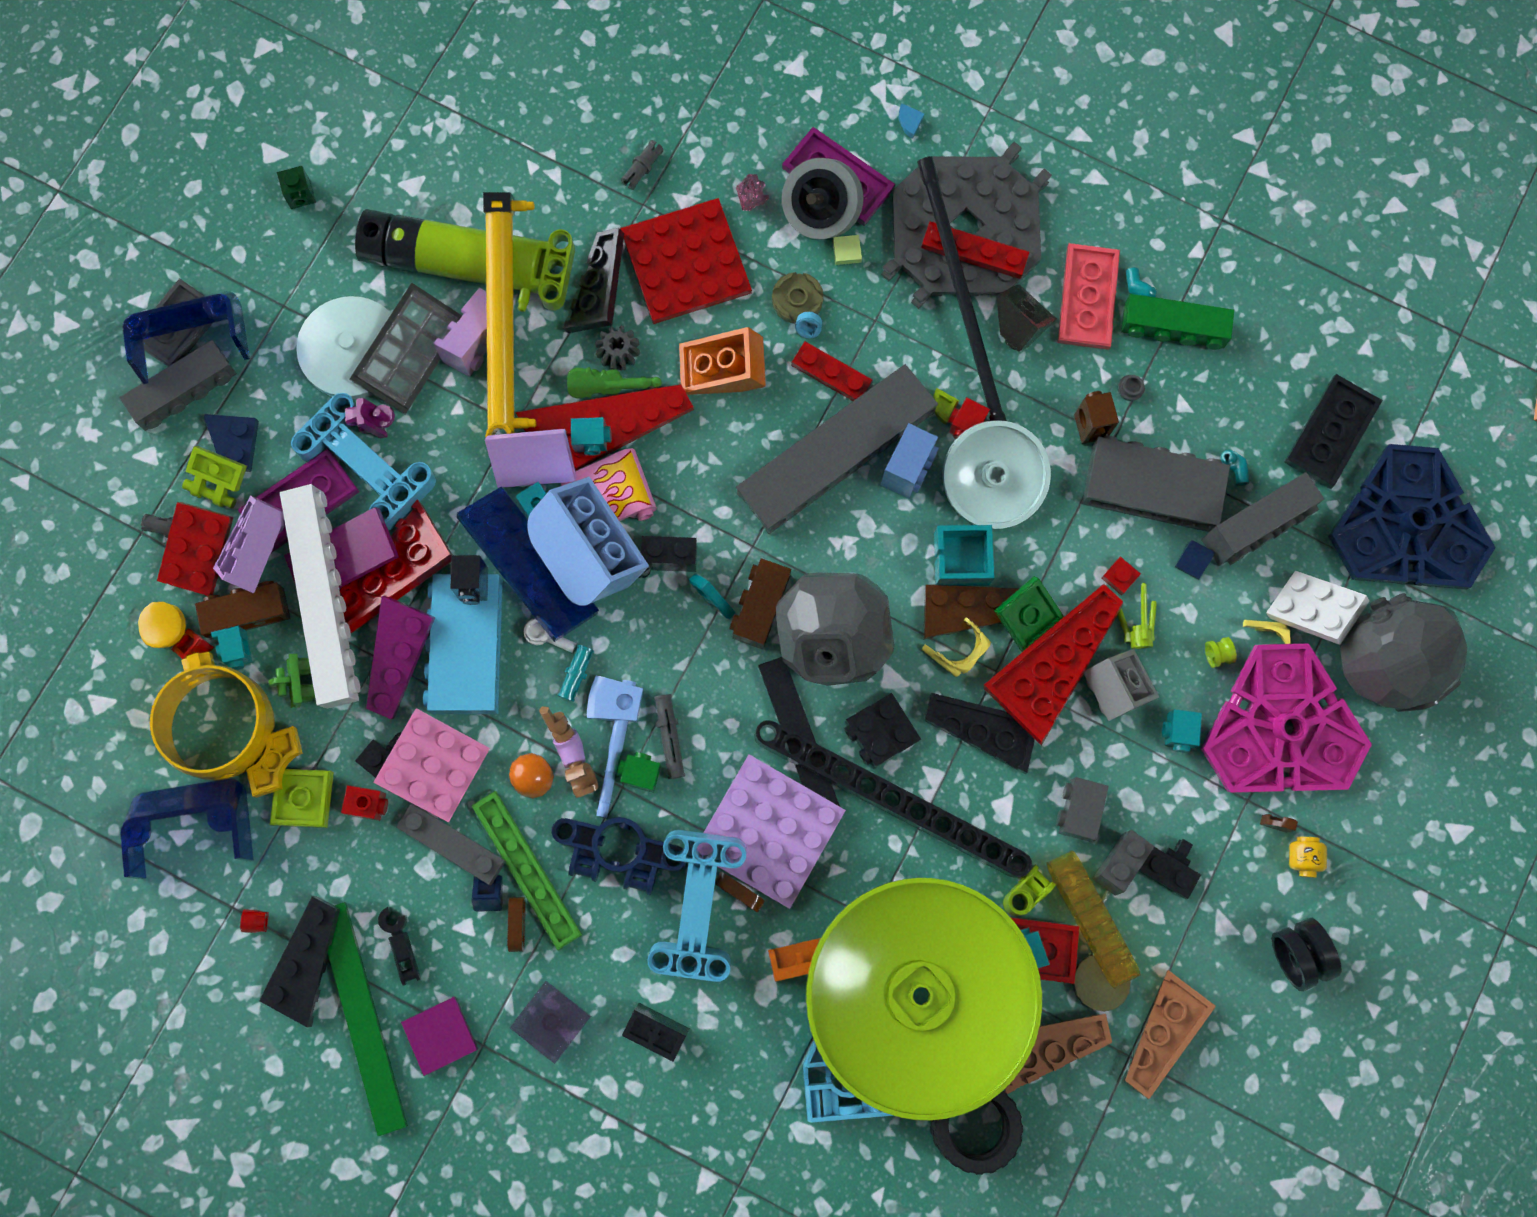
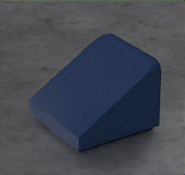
[1175,540,1215,580]
[471,876,503,912]

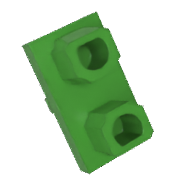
[268,653,316,708]

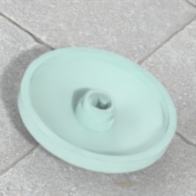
[297,296,404,399]
[942,421,1051,529]

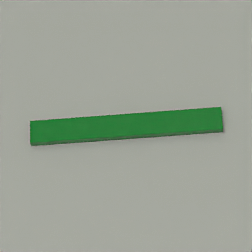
[328,902,408,1136]

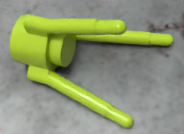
[1118,583,1157,649]

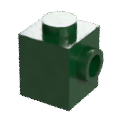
[277,166,316,209]

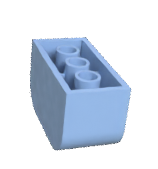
[527,477,649,606]

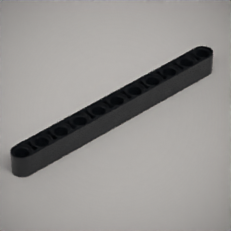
[754,720,1032,878]

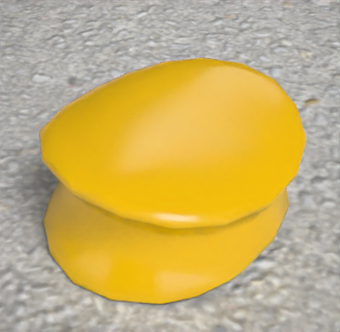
[138,602,186,648]

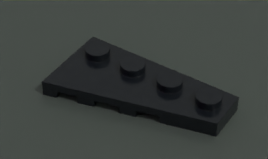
[563,228,624,333]
[924,693,1035,774]
[259,896,340,1028]

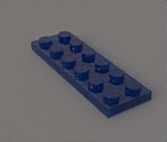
[456,487,599,642]

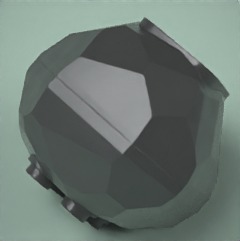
[776,572,895,686]
[1340,593,1467,712]

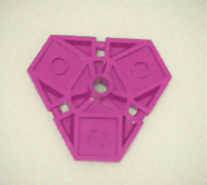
[1201,643,1372,793]

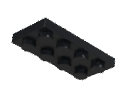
[1284,374,1383,489]

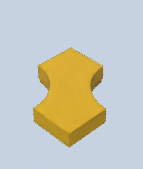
[246,726,303,798]

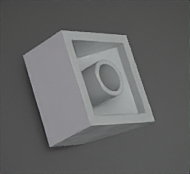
[1084,649,1159,721]

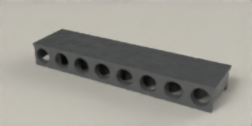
[736,364,938,534]

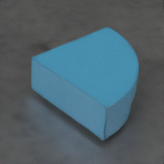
[898,103,924,139]

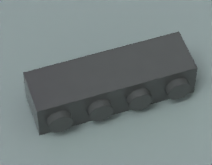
[119,340,237,431]

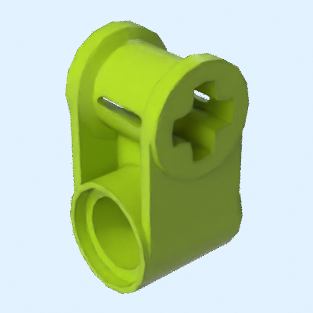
[1003,864,1056,917]

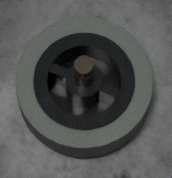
[782,158,863,239]

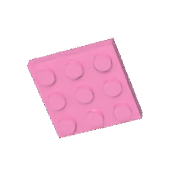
[373,708,490,823]

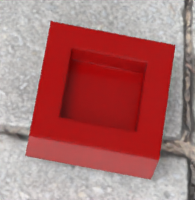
[1101,556,1141,596]

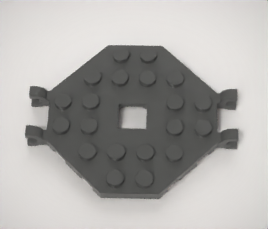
[881,141,1052,309]

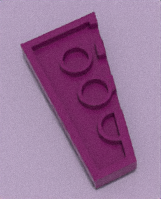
[366,596,435,719]

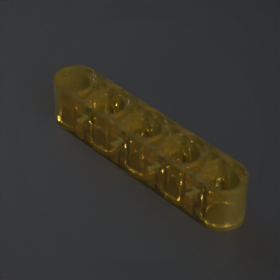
[1046,850,1140,989]

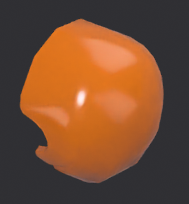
[509,753,554,799]

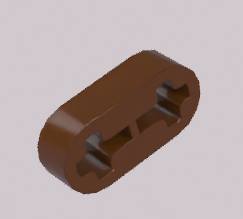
[715,871,765,913]
[507,897,526,952]

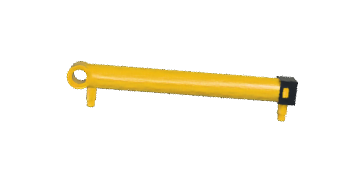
[483,192,536,437]

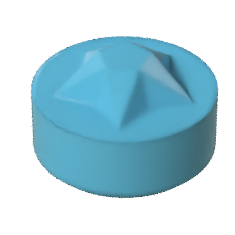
[795,312,822,338]

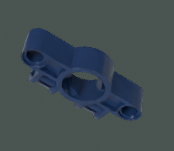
[551,817,687,896]

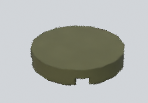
[772,272,824,324]
[1073,953,1131,1012]

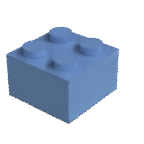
[881,423,939,499]

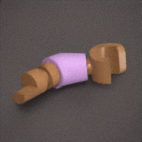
[539,706,598,798]

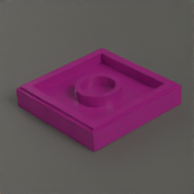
[401,996,479,1076]

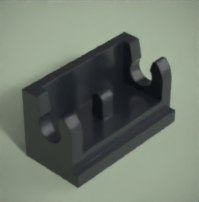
[622,1003,690,1062]

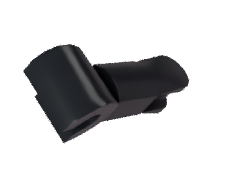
[378,907,421,986]

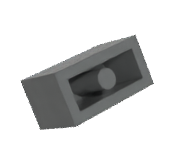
[1056,777,1109,842]
[1092,830,1155,896]

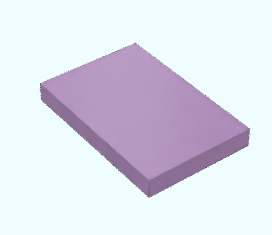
[485,429,577,488]

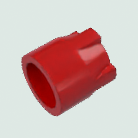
[240,909,269,933]

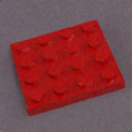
[620,198,752,325]

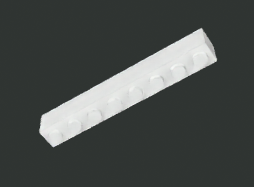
[280,484,360,709]

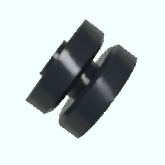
[1271,917,1342,992]

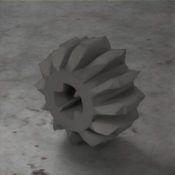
[595,325,640,371]

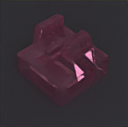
[736,174,769,211]

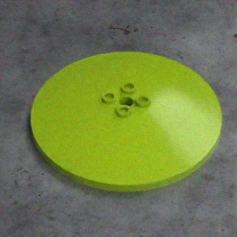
[806,878,1042,1120]

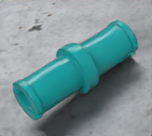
[557,645,594,702]

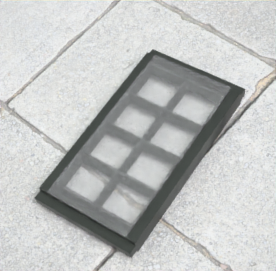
[349,283,462,415]

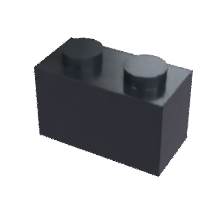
[450,555,488,605]

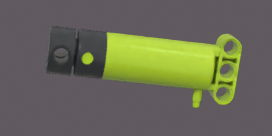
[355,209,575,312]

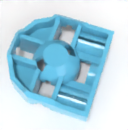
[803,1041,893,1123]

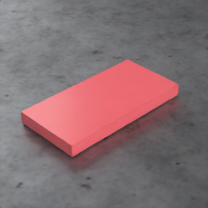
[1057,243,1120,350]

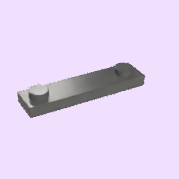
[396,803,506,885]

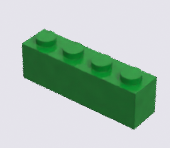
[1121,293,1234,350]

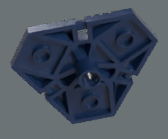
[1328,444,1496,590]

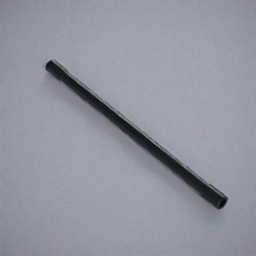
[917,156,1007,421]

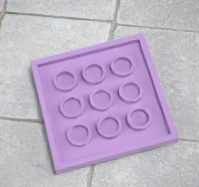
[697,754,846,909]

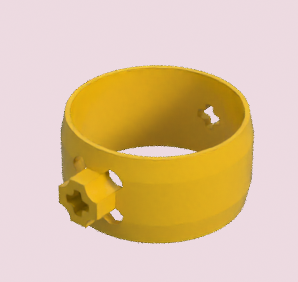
[150,652,275,780]

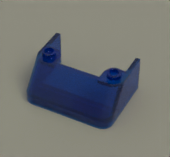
[122,291,250,384]
[120,778,254,879]

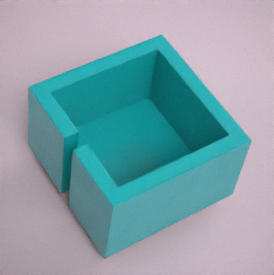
[934,525,994,586]

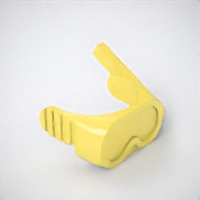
[921,617,991,677]
[1243,620,1291,644]

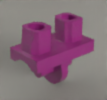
[345,398,395,439]

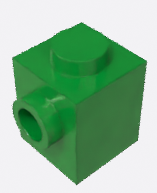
[617,752,662,793]

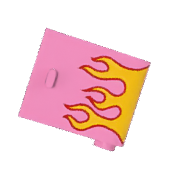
[561,448,657,521]

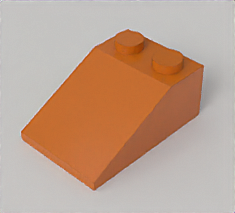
[679,327,766,395]

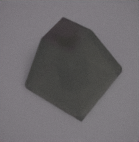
[997,284,1057,352]

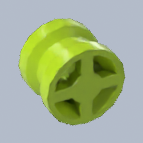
[1205,637,1237,668]

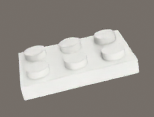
[1266,571,1369,645]

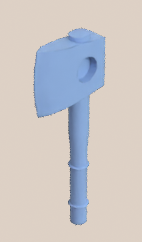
[587,675,644,818]

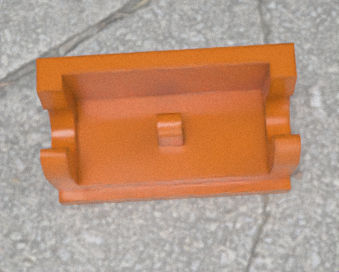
[768,938,821,982]

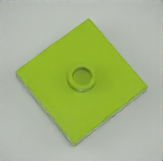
[270,769,334,828]

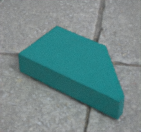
[689,573,736,619]

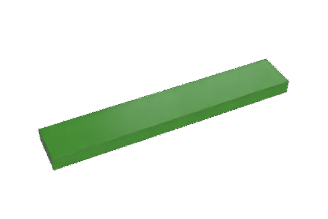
[471,791,583,950]

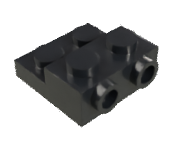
[844,693,921,769]

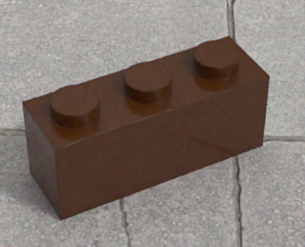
[729,558,792,649]
[195,581,291,640]

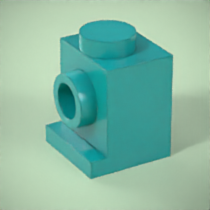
[211,626,252,670]

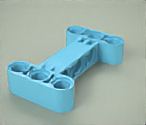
[291,393,436,531]
[647,830,747,982]

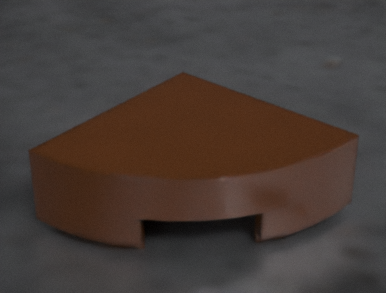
[1260,814,1298,833]

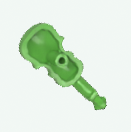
[567,367,662,398]

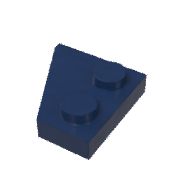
[204,414,259,472]

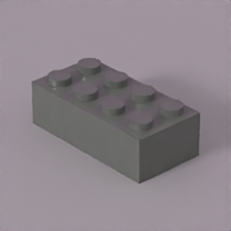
[1201,472,1325,566]

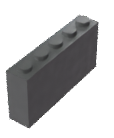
[1082,436,1230,532]

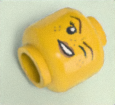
[1289,836,1327,878]

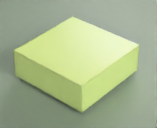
[833,235,862,265]

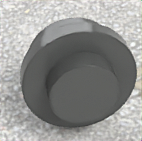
[1118,375,1145,401]

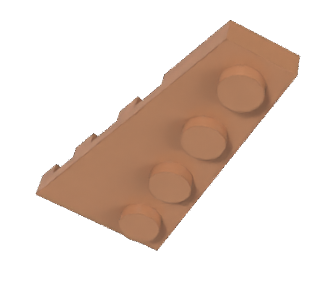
[1124,970,1216,1099]
[1004,1013,1112,1094]

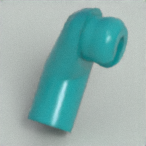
[1220,450,1249,486]

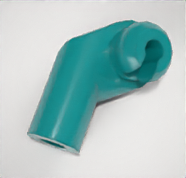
[1126,267,1157,297]

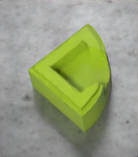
[933,388,960,425]

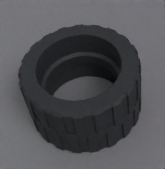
[930,1091,1023,1175]

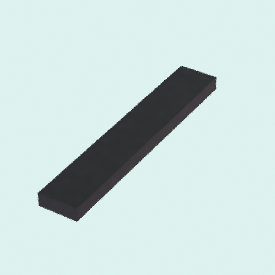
[758,657,840,807]

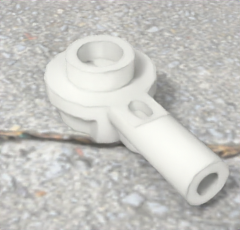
[523,618,577,653]

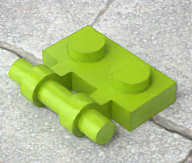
[182,446,247,509]

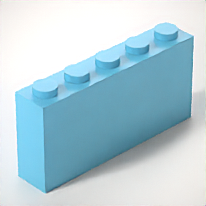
[423,574,503,714]

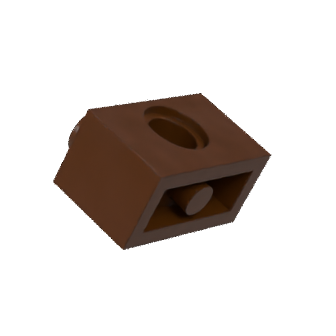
[1074,391,1119,444]

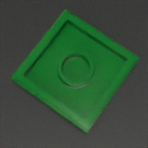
[994,576,1064,652]

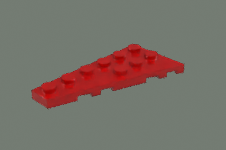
[515,384,694,471]
[339,499,453,633]
[984,584,1123,746]

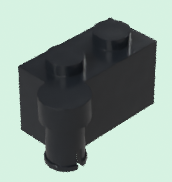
[638,536,697,578]

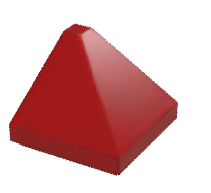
[171,628,214,659]

